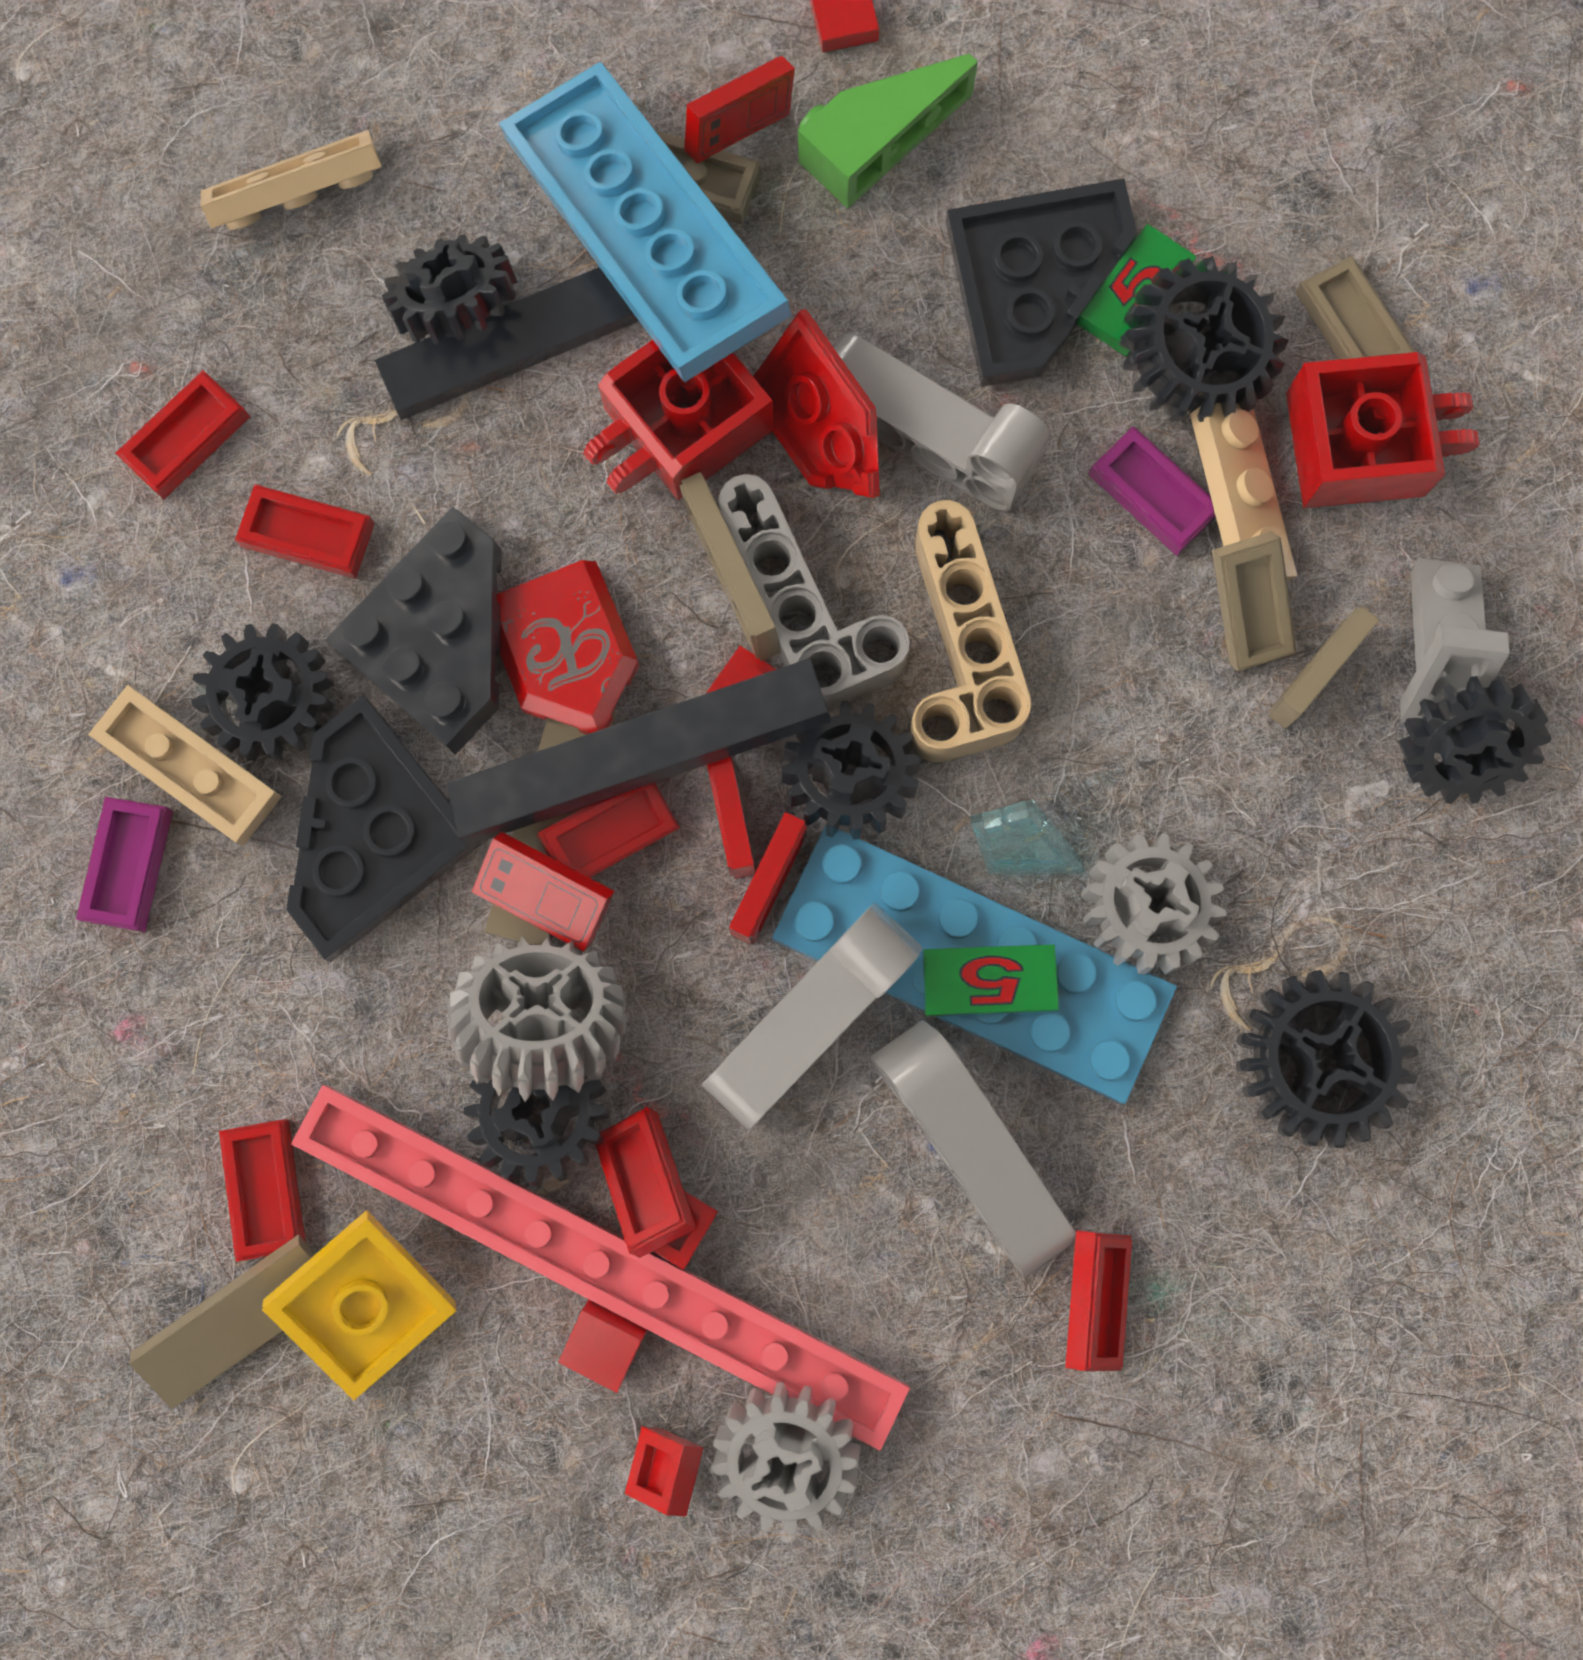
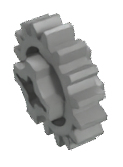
[1081,833,1226,975]
[711,1382,861,1535]

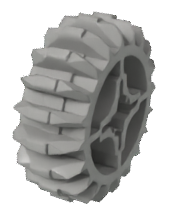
[447,935,627,1102]

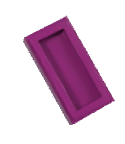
[1088,426,1216,556]
[75,796,173,933]

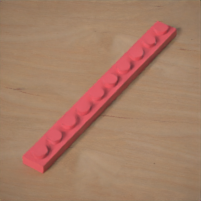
[291,1085,910,1451]

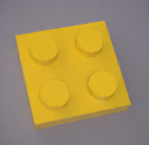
[262,1210,457,1401]

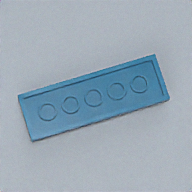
[499,61,792,383]
[772,824,1177,1105]

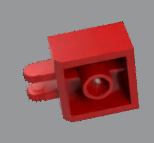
[583,339,774,501]
[1286,352,1480,509]

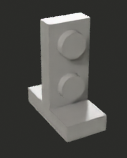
[1400,558,1510,722]

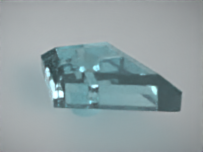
[970,799,1085,874]

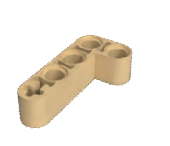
[909,500,1031,763]

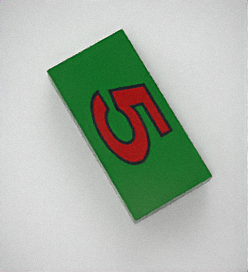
[1077,223,1197,357]
[922,944,1059,1017]

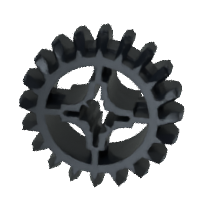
[1119,256,1289,422]
[1236,970,1419,1148]

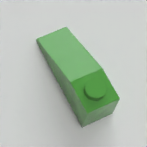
[798,53,978,209]

